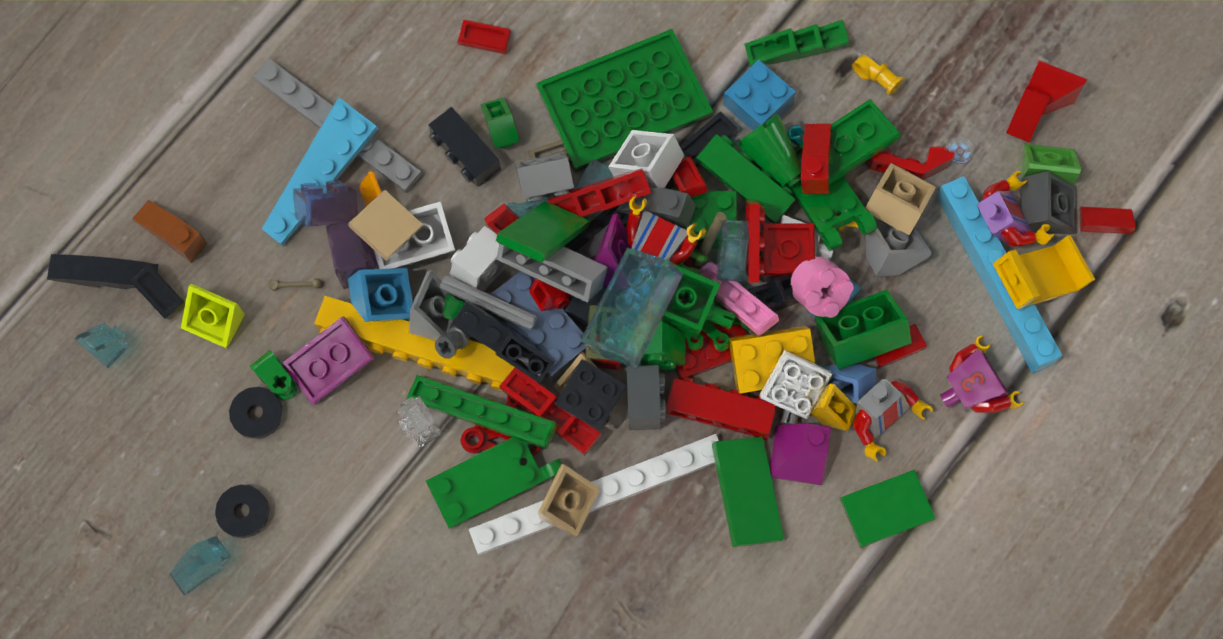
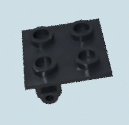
[555,359,627,431]

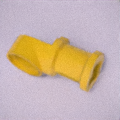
[852,55,904,96]

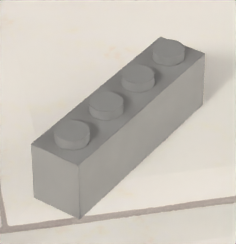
[496,244,607,302]

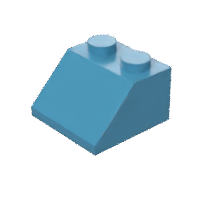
[348,268,413,322]

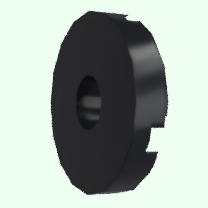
[229,387,282,439]
[215,485,270,538]

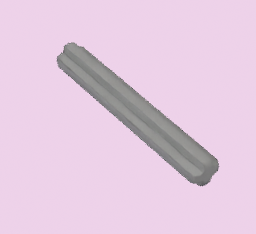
[440,276,537,330]

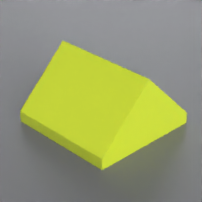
[181,284,245,348]

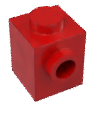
[529,278,572,312]

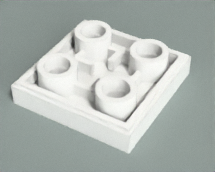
[759,350,832,419]

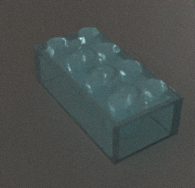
[580,248,683,369]

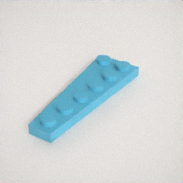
[262,98,379,246]

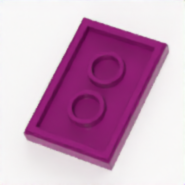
[282,316,375,405]

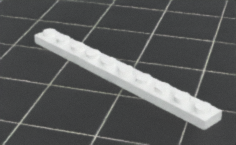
[469,434,719,555]

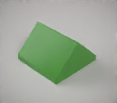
[1021,143,1081,184]

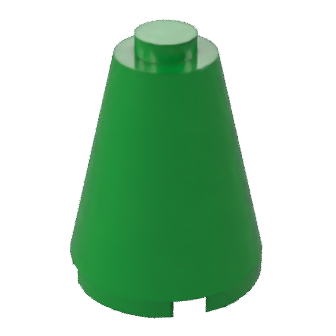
[736,114,802,187]

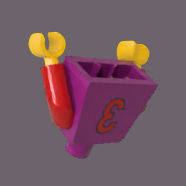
[940,335,1024,413]

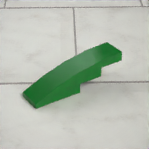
[744,19,850,67]

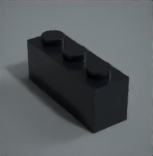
[428,106,501,187]

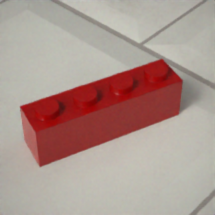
[666,377,776,440]

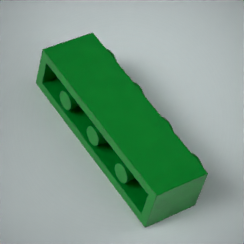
[696,134,795,223]

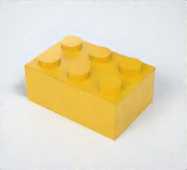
[729,326,815,393]

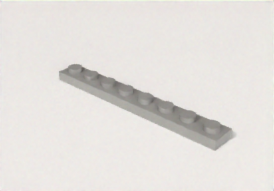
[253,59,422,193]

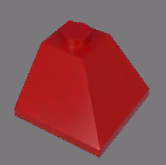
[1027,60,1087,115]

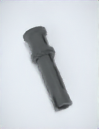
[435,326,472,359]

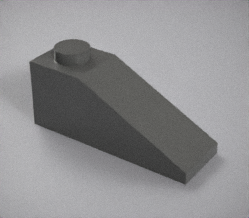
[617,188,696,229]

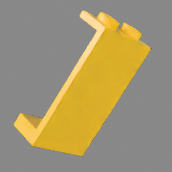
[993,235,1095,309]

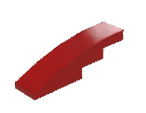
[547,168,652,217]
[499,367,601,456]

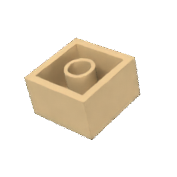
[865,163,936,235]

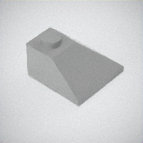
[865,218,932,276]

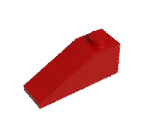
[801,123,831,194]

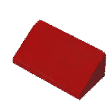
[1080,206,1136,234]

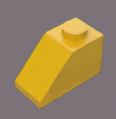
[811,383,857,432]

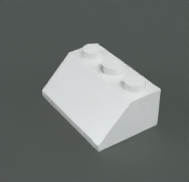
[374,202,455,269]

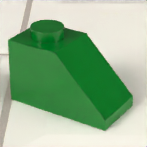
[480,97,519,149]

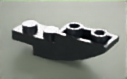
[452,299,554,383]

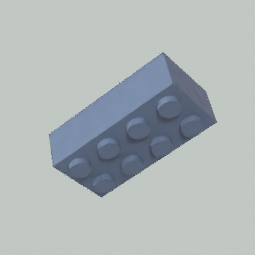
[490,271,587,383]

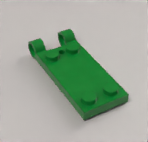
[786,173,877,251]
[426,437,563,529]

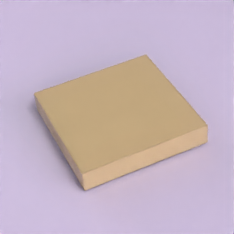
[348,190,423,261]

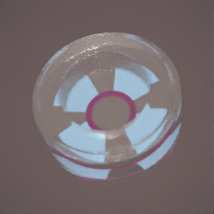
[948,137,974,164]

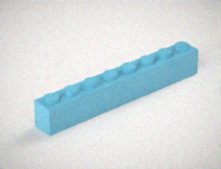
[936,176,1063,374]

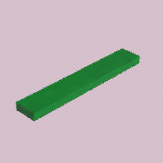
[406,375,557,449]

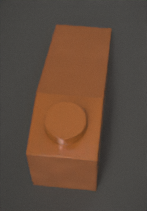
[132,200,207,262]

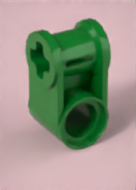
[250,350,297,400]

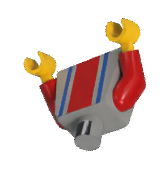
[626,195,706,278]
[853,378,933,462]

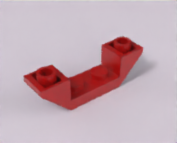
[865,146,955,180]

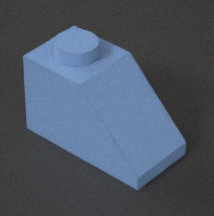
[820,364,877,404]

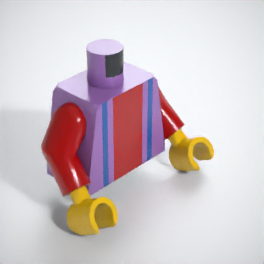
[977,171,1054,247]

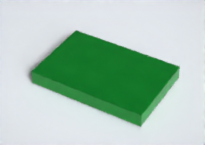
[840,470,936,548]

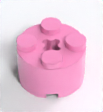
[791,257,853,318]

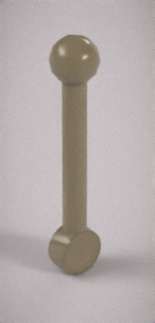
[268,278,322,291]

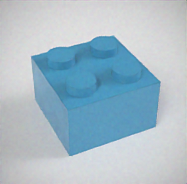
[723,60,796,131]

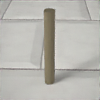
[693,212,726,268]

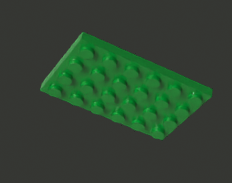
[536,29,713,172]

